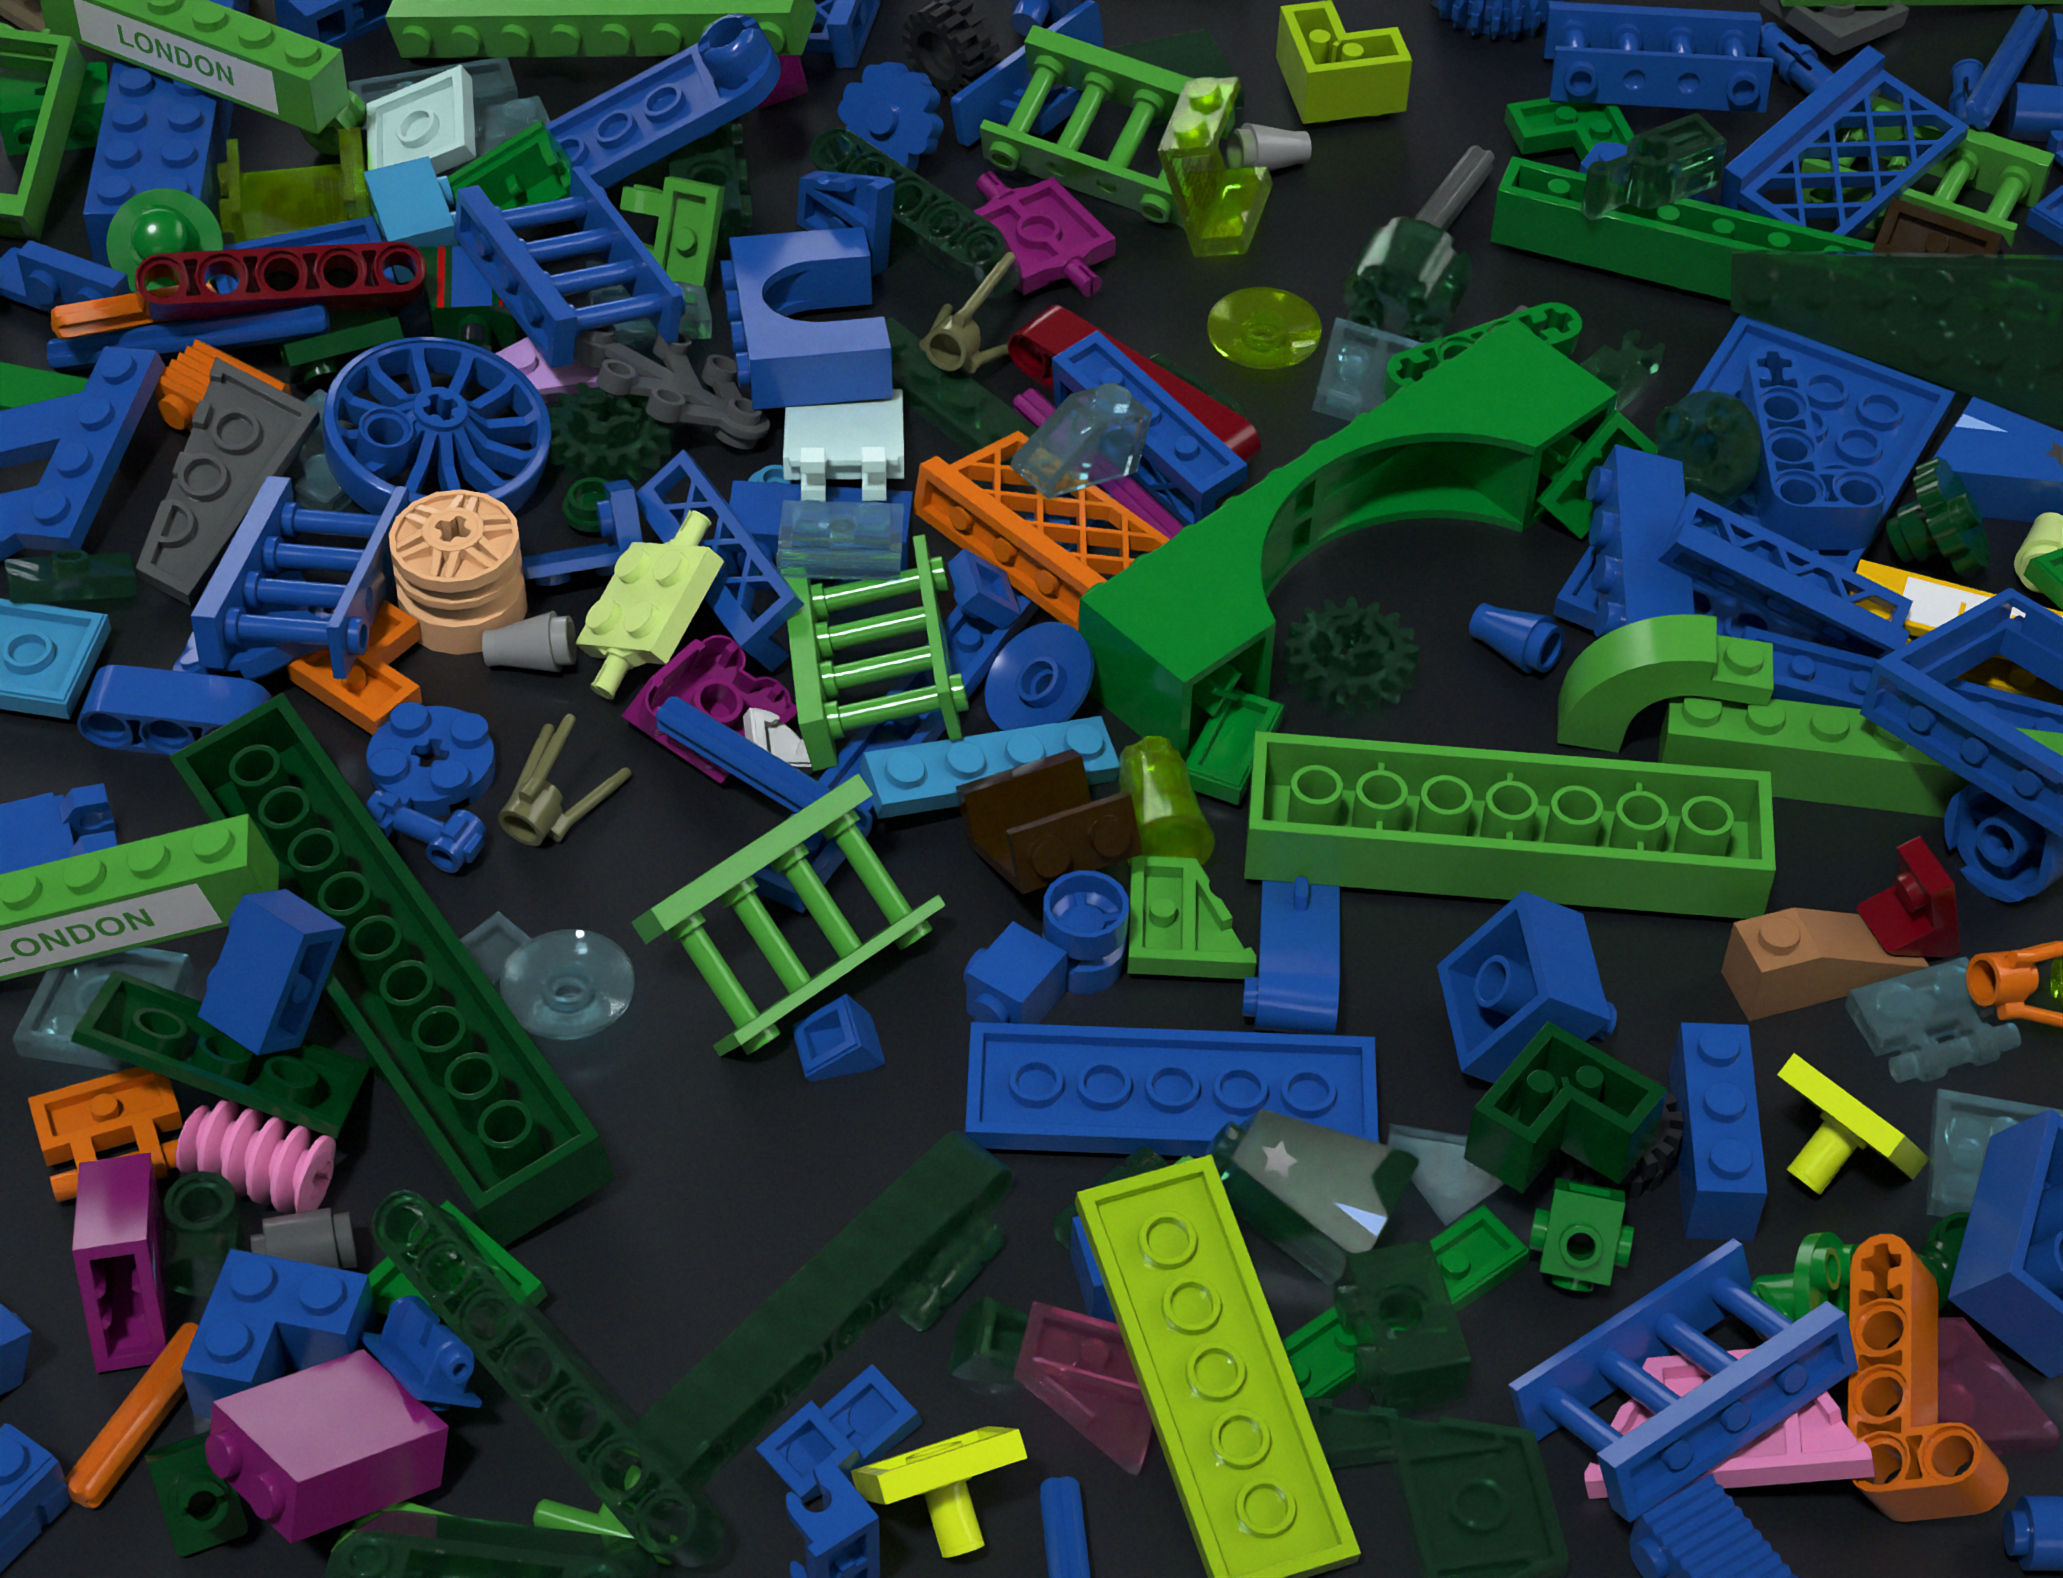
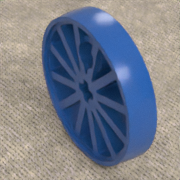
[322,337,551,515]

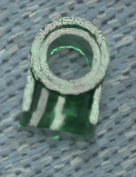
[162,1171,245,1296]

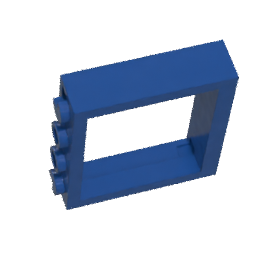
[1860,588,2063,838]

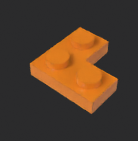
[286,599,422,735]

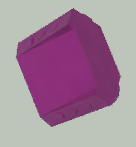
[621,635,798,784]

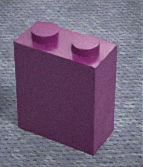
[205,1349,449,1544]

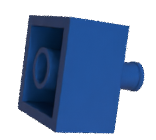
[1437,890,1617,1084]

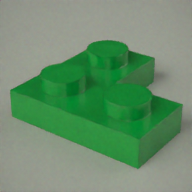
[1504,97,1646,162]

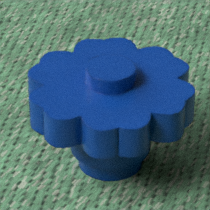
[838,62,944,176]

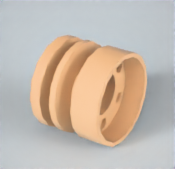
[389,489,528,655]

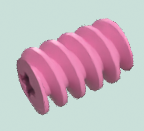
[176,1098,336,1215]

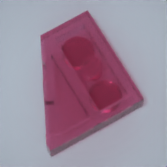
[1013,1301,1153,1475]
[1890,1317,2060,1455]

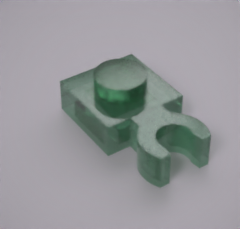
[1579,329,1665,412]

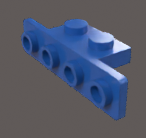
[951,0,1104,146]
[0,240,185,325]

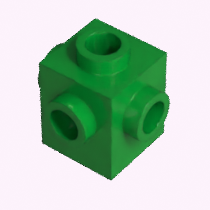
[1528,1178,1634,1292]

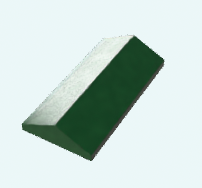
[71,969,370,1139]

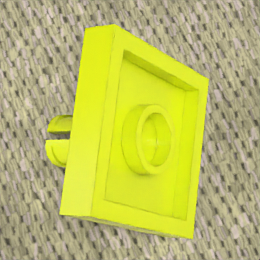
[1777,1053,1930,1195]
[851,1426,1027,1558]

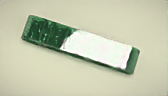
[809,127,1022,298]

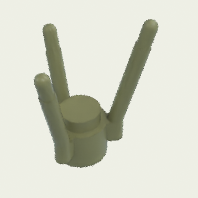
[919,252,1016,373]
[498,714,632,846]

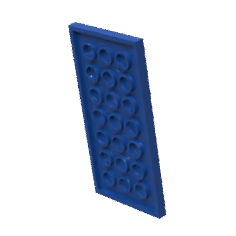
[1553,313,1956,643]

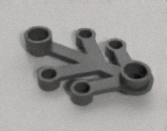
[573,325,770,449]

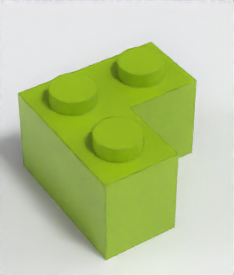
[1276,0,1412,124]

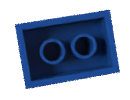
[1948,1108,2063,1379]

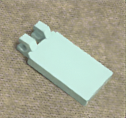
[783,389,904,502]

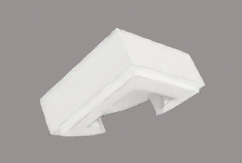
[743,708,813,775]

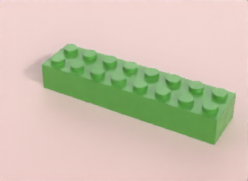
[1244,731,1776,919]

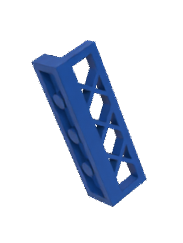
[1052,330,1248,526]
[635,449,805,672]
[1658,492,1913,659]

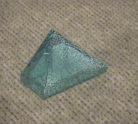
[1387,1124,1505,1226]

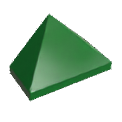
[1536,409,1659,539]

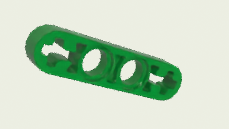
[1382,302,1582,400]

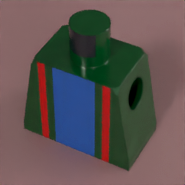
[418,246,522,352]

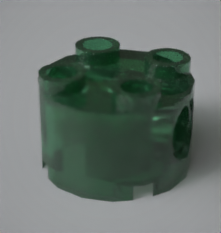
[1342,217,1473,349]

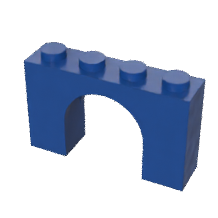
[720,227,893,410]

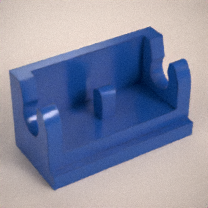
[786,1458,880,1578]

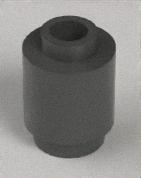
[250,1207,358,1270]

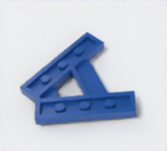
[0,346,165,561]

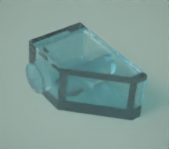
[1010,382,1153,499]

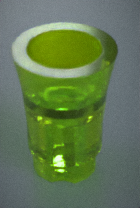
[1119,736,1215,866]

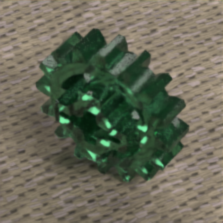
[547,382,673,482]
[1283,597,1419,715]

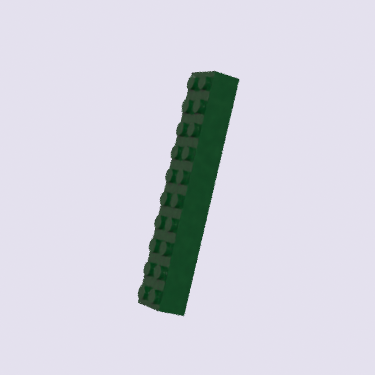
[168,693,616,1248]

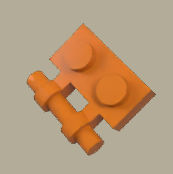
[28,1066,183,1203]

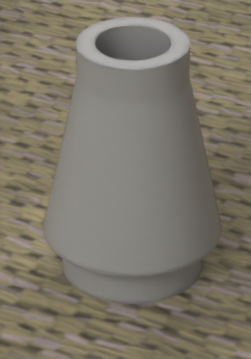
[1227,123,1312,178]
[482,611,577,672]

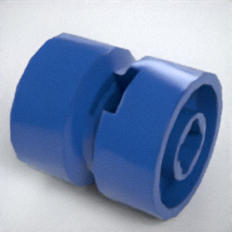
[1042,870,1129,994]

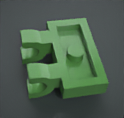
[620,176,725,301]

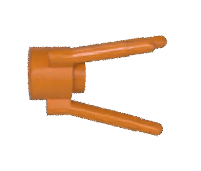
[1966,941,2063,1028]

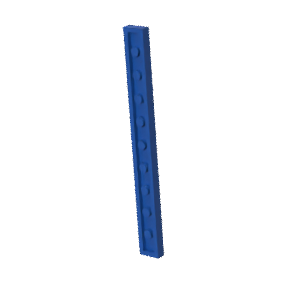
[751,489,1113,913]

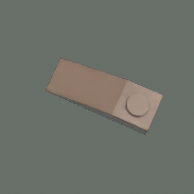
[1721,907,1930,1021]

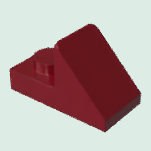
[1857,836,1961,958]

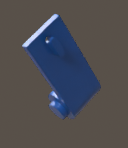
[1242,876,1340,1035]

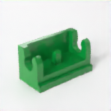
[447,120,573,233]

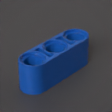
[77,665,272,756]

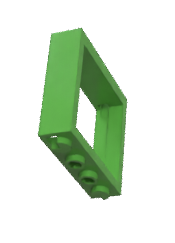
[0,22,87,241]

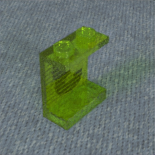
[1157,77,1273,257]
[217,127,370,243]

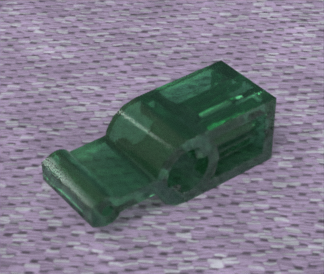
[1581,113,1727,219]

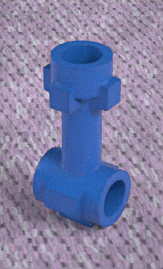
[365,790,486,873]

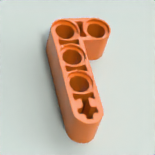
[1848,1234,2009,1522]

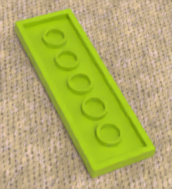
[1075,1155,1361,1578]

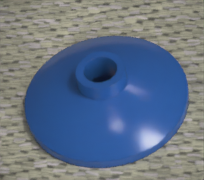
[984,622,1094,731]

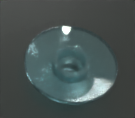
[500,929,635,1040]

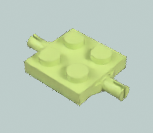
[575,510,724,700]

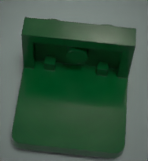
[265,268,404,385]

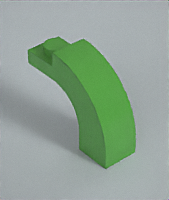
[1557,614,1774,753]

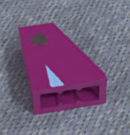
[72,1152,169,1373]

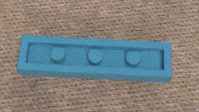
[860,716,1121,819]

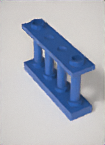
[1543,1,1774,113]
[454,166,686,368]
[191,476,409,679]
[1508,1238,1858,1523]

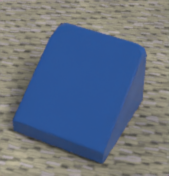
[791,994,885,1082]

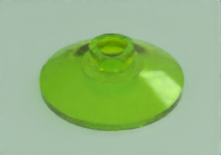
[1207,287,1322,370]

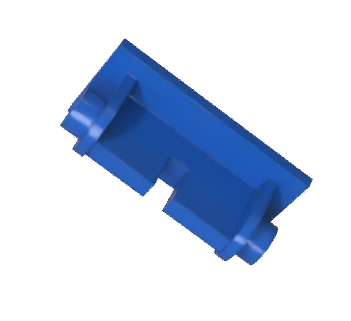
[359,1296,482,1411]

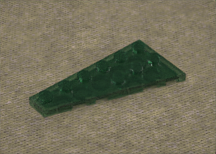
[1730,249,2063,427]

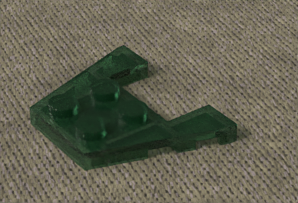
[1305,1397,1570,1578]

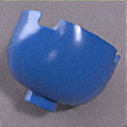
[1944,783,2063,903]

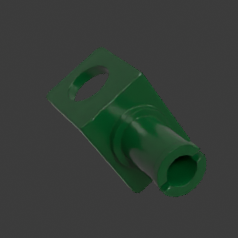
[144,1430,249,1557]

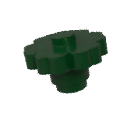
[1886,456,1991,578]

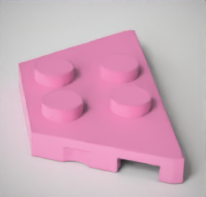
[1584,1349,1875,1499]

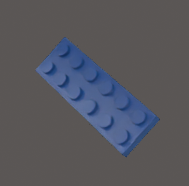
[965,1022,1379,1163]

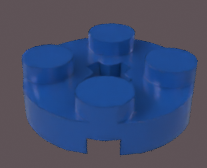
[366,702,496,817]

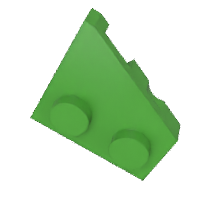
[1127,855,1256,979]

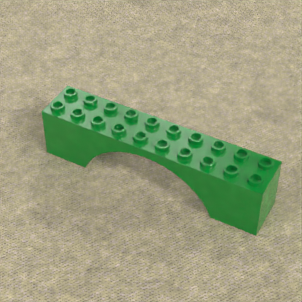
[1078,319,1618,767]

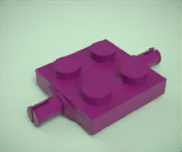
[961,171,1116,297]

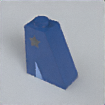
[1932,396,2063,523]

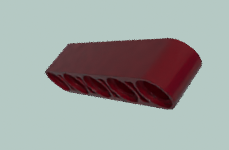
[135,241,426,321]
[1007,305,1261,463]

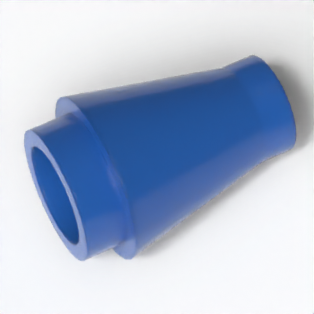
[1469,603,1565,673]

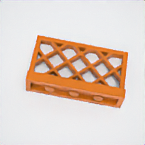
[912,431,1170,631]

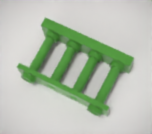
[979,25,1235,227]
[1800,97,2055,247]
[781,534,969,771]
[631,773,946,1056]

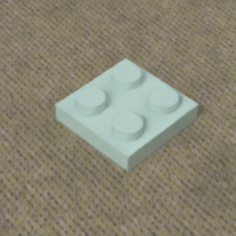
[366,65,476,174]

